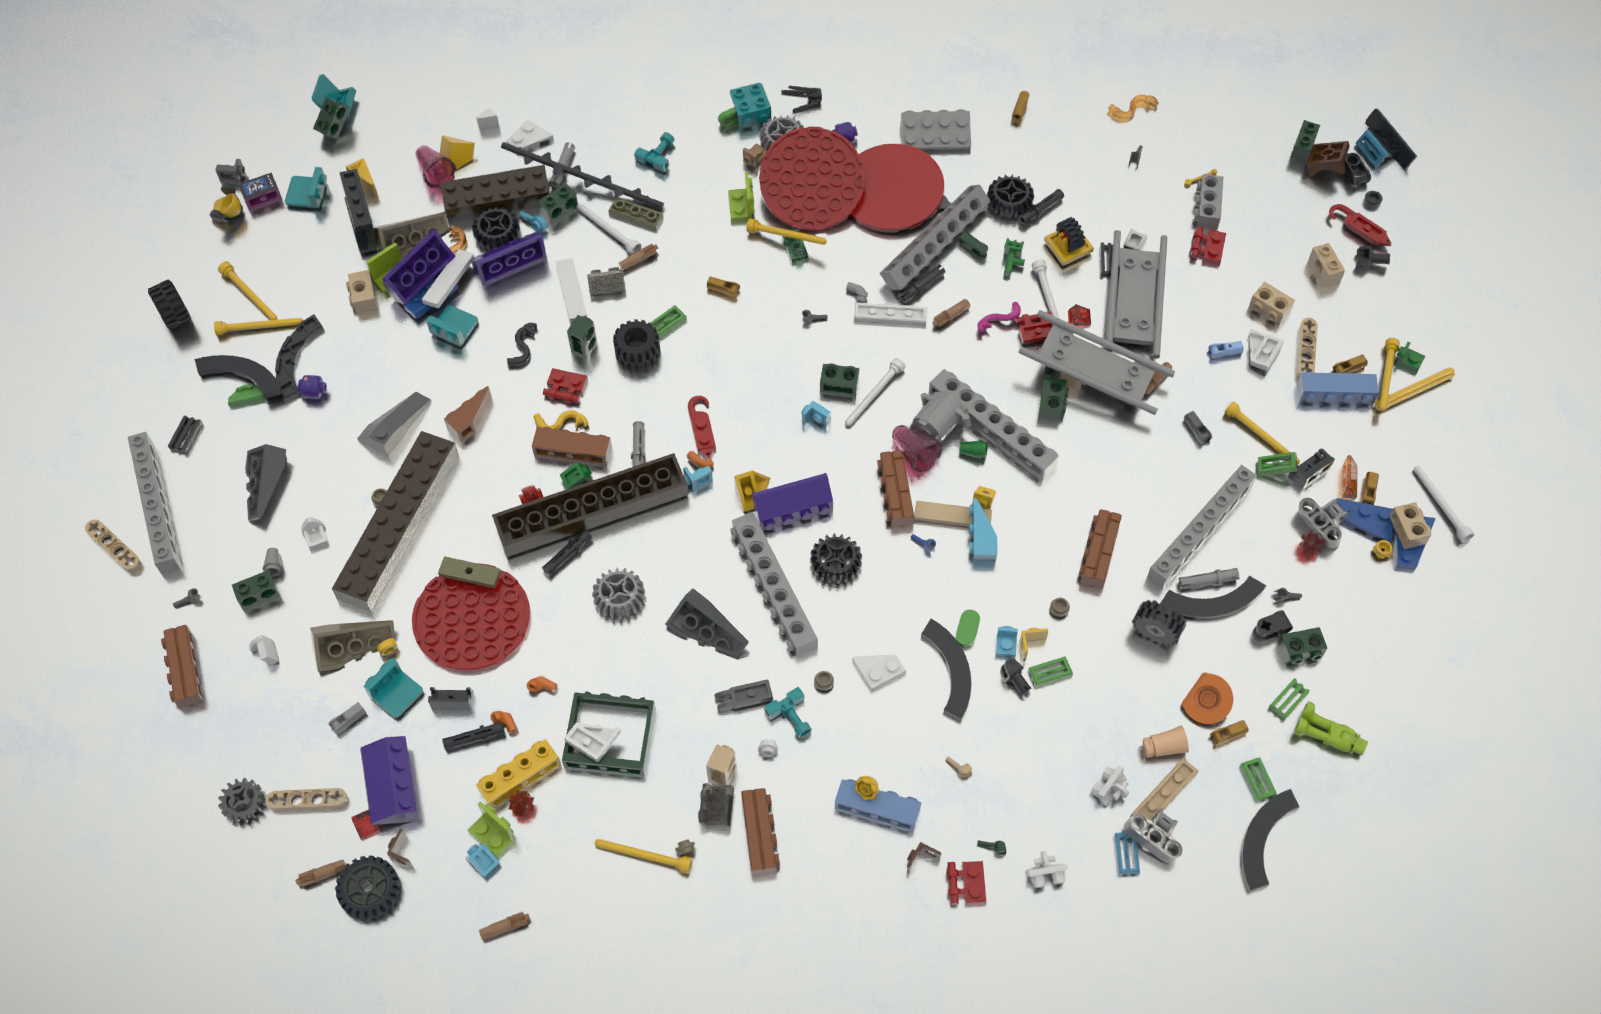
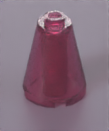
[415,145,456,189]
[892,425,943,473]

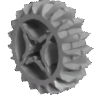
[760,115,804,150]
[592,567,645,619]

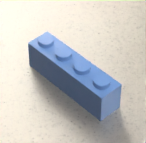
[1298,372,1379,404]
[834,779,922,832]

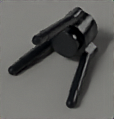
[781,86,822,112]

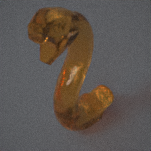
[1108,94,1159,119]
[449,225,467,253]

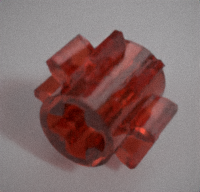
[518,485,543,504]
[1298,530,1324,556]
[508,790,535,817]

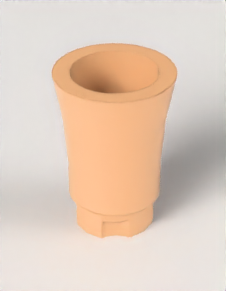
[1142,725,1189,758]

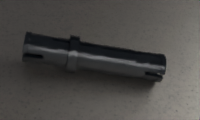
[1019,189,1064,225]
[899,264,946,303]
[541,529,592,576]
[442,721,505,751]

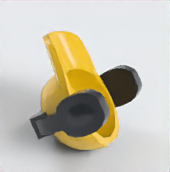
[209,184,243,223]

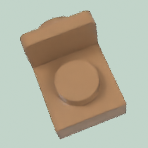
[742,143,767,168]

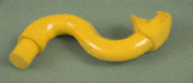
[533,410,589,430]

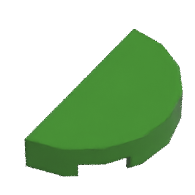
[228,384,266,407]

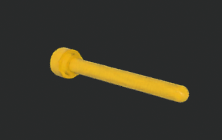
[746,218,827,245]
[218,261,277,320]
[214,318,304,336]
[1379,338,1400,411]
[1224,401,1300,465]
[594,839,693,874]

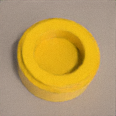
[376,638,398,656]

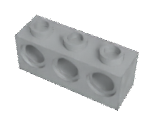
[1194,174,1224,229]

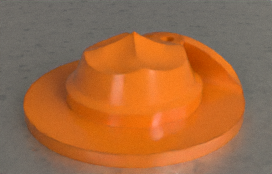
[1182,672,1234,724]

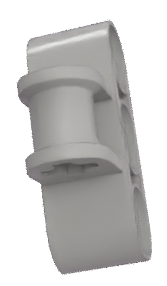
[1298,497,1349,549]
[1124,808,1183,863]

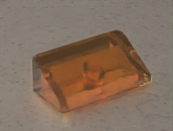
[1342,455,1358,498]

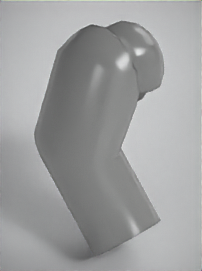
[846,282,868,302]

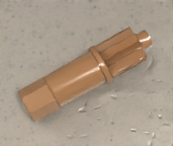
[618,243,658,271]
[932,299,971,327]
[1144,362,1173,395]
[295,859,346,887]
[479,911,530,941]

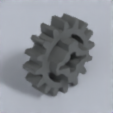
[218,778,265,824]

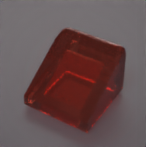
[1068,304,1091,326]
[351,809,380,840]

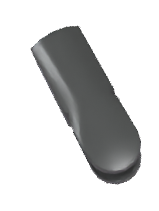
[1184,411,1212,444]

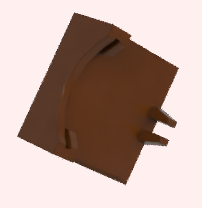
[1306,141,1350,177]

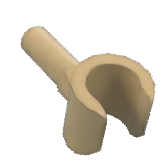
[945,756,973,778]

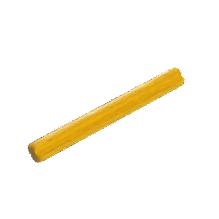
[1374,367,1455,411]

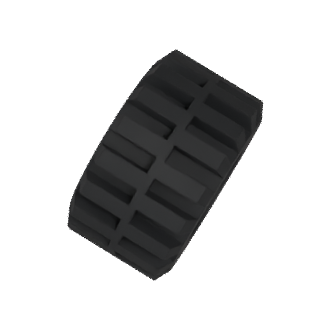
[148,279,190,330]
[613,319,660,370]

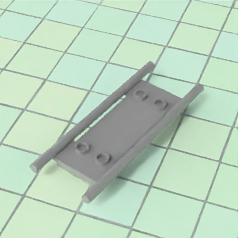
[1105,230,1168,359]
[1018,310,1176,415]

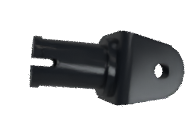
[1355,246,1390,271]
[1000,658,1032,696]

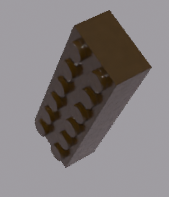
[440,165,550,223]

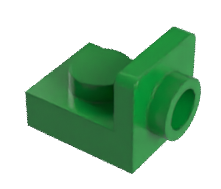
[1396,341,1425,373]
[560,462,593,489]

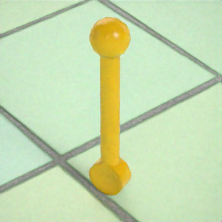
[1184,169,1218,186]

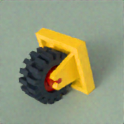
[1044,217,1094,266]

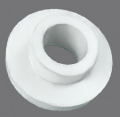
[758,739,778,757]

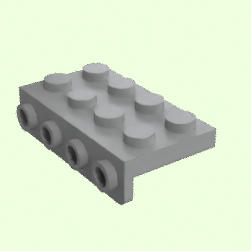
[901,109,971,150]

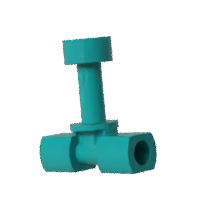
[634,132,675,172]
[764,687,812,738]

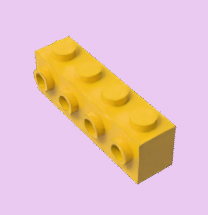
[476,739,561,809]

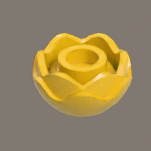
[855,775,879,800]

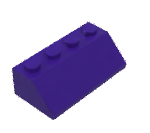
[382,229,455,305]
[471,232,547,285]
[753,473,833,530]
[360,736,417,825]

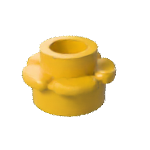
[1373,540,1392,559]

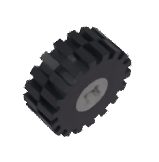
[1132,600,1186,646]

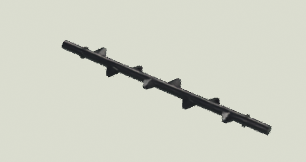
[501,142,665,209]

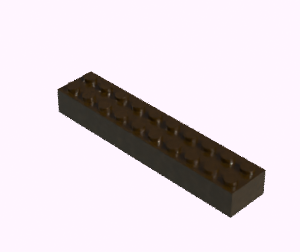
[332,431,459,612]
[492,453,688,557]

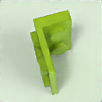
[728,171,755,222]
[366,243,402,296]
[467,801,515,859]

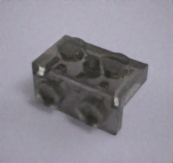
[587,267,626,296]
[698,783,734,829]

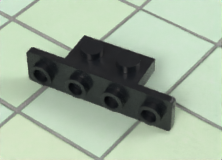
[1366,108,1417,168]

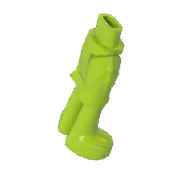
[1293,700,1368,755]

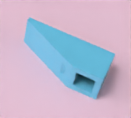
[969,498,998,560]

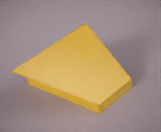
[440,135,475,176]
[345,158,378,196]
[734,470,771,512]

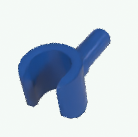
[910,534,936,553]

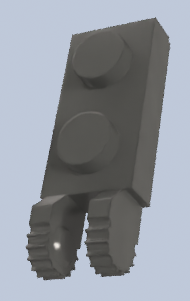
[714,679,773,712]

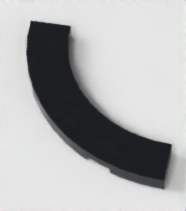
[275,314,324,403]
[194,355,282,399]
[1160,576,1267,619]
[921,618,972,722]
[1241,788,1300,893]

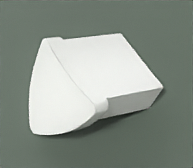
[301,517,329,551]
[249,635,279,665]

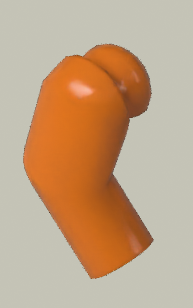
[686,451,714,468]
[526,676,558,693]
[490,711,518,734]

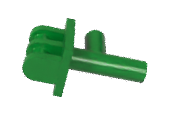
[1004,238,1025,276]

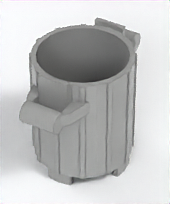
[910,390,971,447]

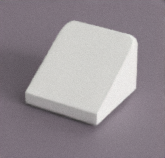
[476,108,499,130]
[1124,229,1148,250]

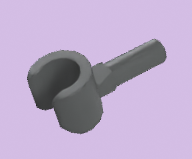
[1129,145,1143,164]
[802,310,828,324]
[1273,587,1302,602]
[172,588,200,608]

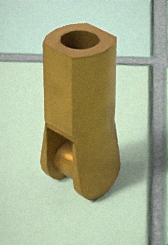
[1011,91,1030,121]
[706,276,741,297]
[1332,354,1368,373]
[1361,471,1379,505]
[1210,720,1249,746]

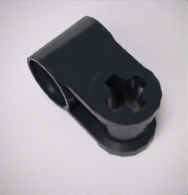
[1344,153,1371,188]
[1252,610,1294,642]

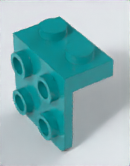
[311,74,357,118]
[730,83,772,129]
[285,167,327,208]
[426,305,478,347]
[363,658,423,718]

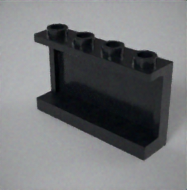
[339,169,377,253]

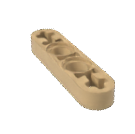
[1296,317,1318,379]
[85,519,142,573]
[266,788,349,812]

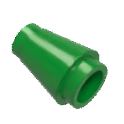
[959,440,988,459]

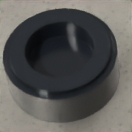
[1364,190,1383,208]

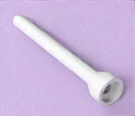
[577,203,642,254]
[1031,259,1060,319]
[845,358,906,426]
[1414,466,1475,543]

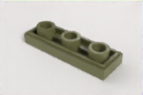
[608,198,664,230]
[438,556,501,588]

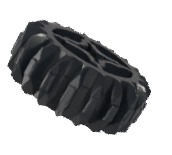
[987,174,1035,218]
[472,206,520,251]
[810,533,862,584]

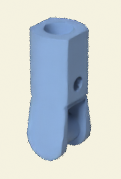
[1208,341,1244,359]

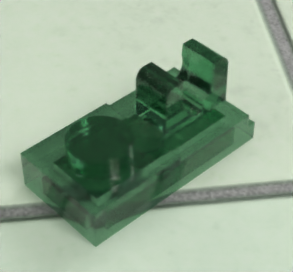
[782,229,809,265]

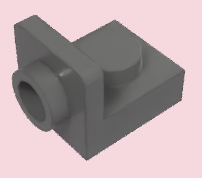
[215,159,245,183]

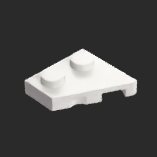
[506,120,554,151]
[1249,329,1284,371]
[852,654,906,692]
[564,723,621,763]

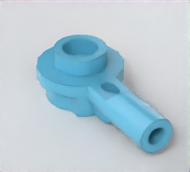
[519,210,548,233]

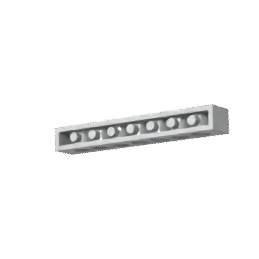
[880,184,991,291]
[929,369,1059,480]
[127,431,181,575]
[1147,464,1257,589]
[730,512,818,657]

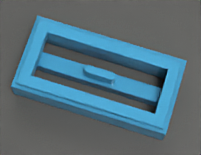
[1355,130,1389,167]
[1114,833,1140,876]

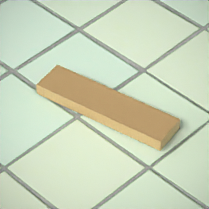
[914,500,992,527]
[1130,758,1199,820]

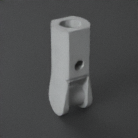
[328,702,366,735]

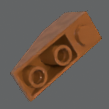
[444,386,492,442]

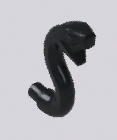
[507,322,537,366]

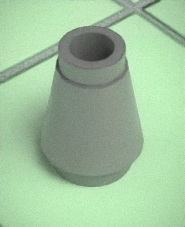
[262,547,283,577]

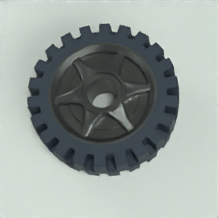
[335,855,401,921]

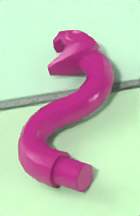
[977,302,1021,333]

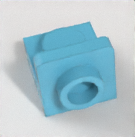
[801,401,831,426]
[683,466,713,491]
[995,626,1018,658]
[465,843,500,877]

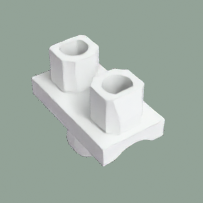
[1092,766,1129,807]
[1026,851,1068,888]

